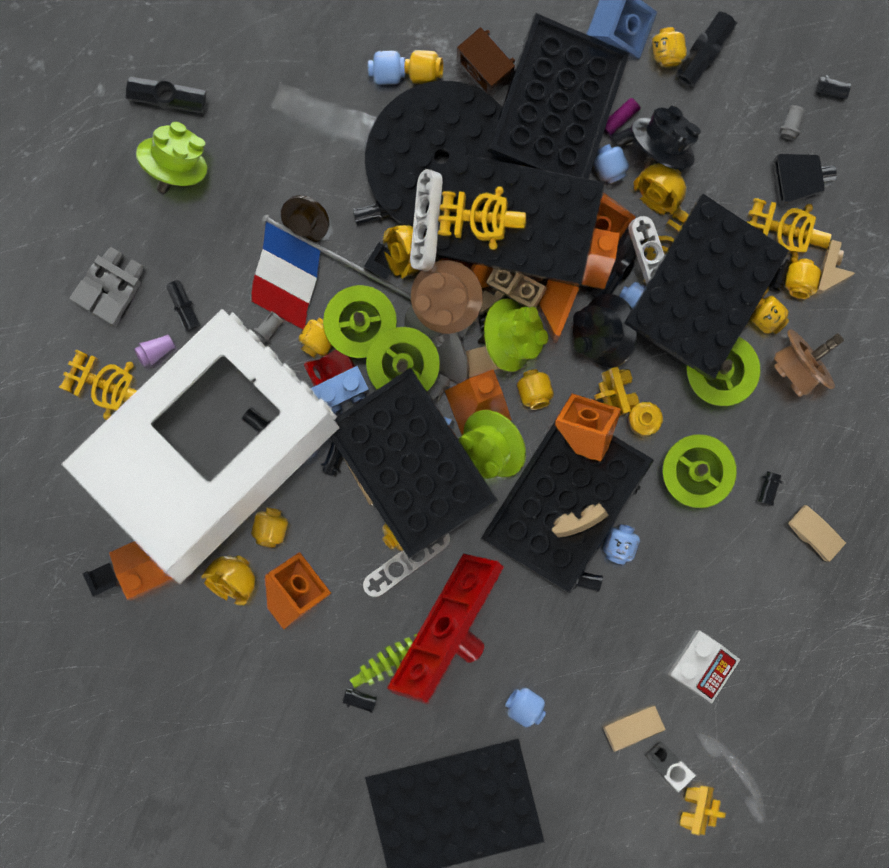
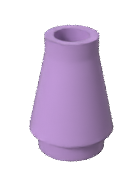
[134,334,175,367]

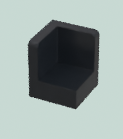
[364,241,393,282]
[82,563,121,598]

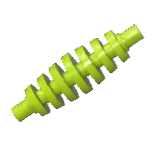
[349,633,418,688]

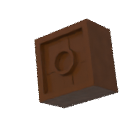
[457,27,515,97]

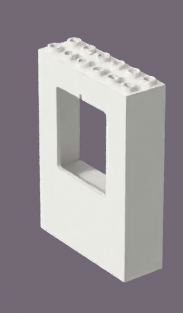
[62,309,339,584]

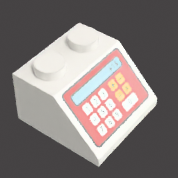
[668,630,740,704]

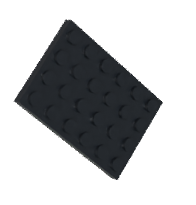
[487,13,629,179]
[436,152,605,286]
[624,194,789,380]
[331,368,498,559]
[481,415,654,594]
[365,738,544,868]

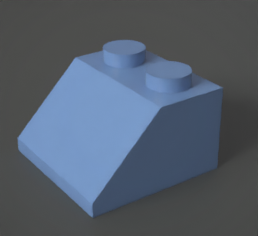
[587,0,657,59]

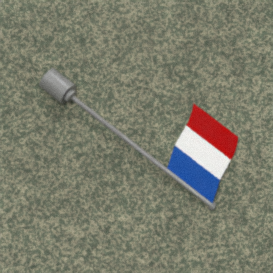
[251,215,473,340]

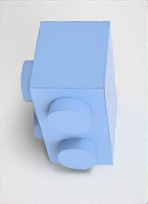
[311,366,370,414]

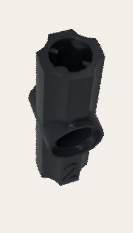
[676,11,737,87]
[125,76,206,113]
[586,226,649,298]

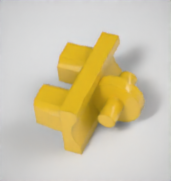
[594,366,640,417]
[680,786,726,835]

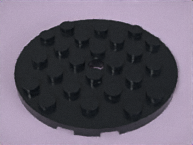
[365,81,518,233]

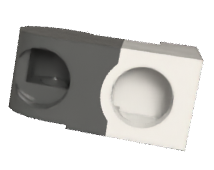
[646,741,696,793]

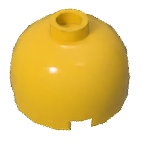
[634,163,686,215]
[383,225,425,278]
[201,555,255,605]

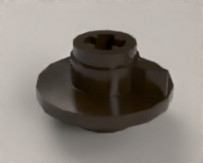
[281,195,330,242]

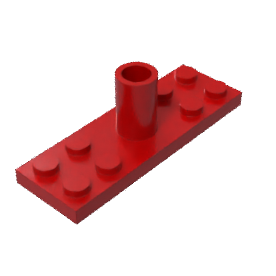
[387,553,504,704]

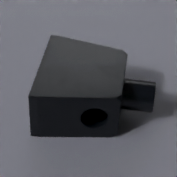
[774,154,837,207]

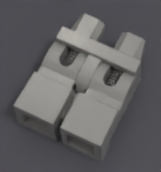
[69,247,144,328]

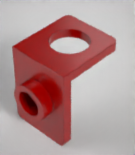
[304,349,355,386]

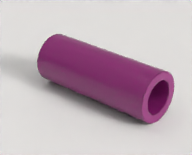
[604,98,641,136]

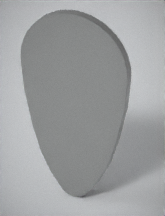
[404,305,469,383]

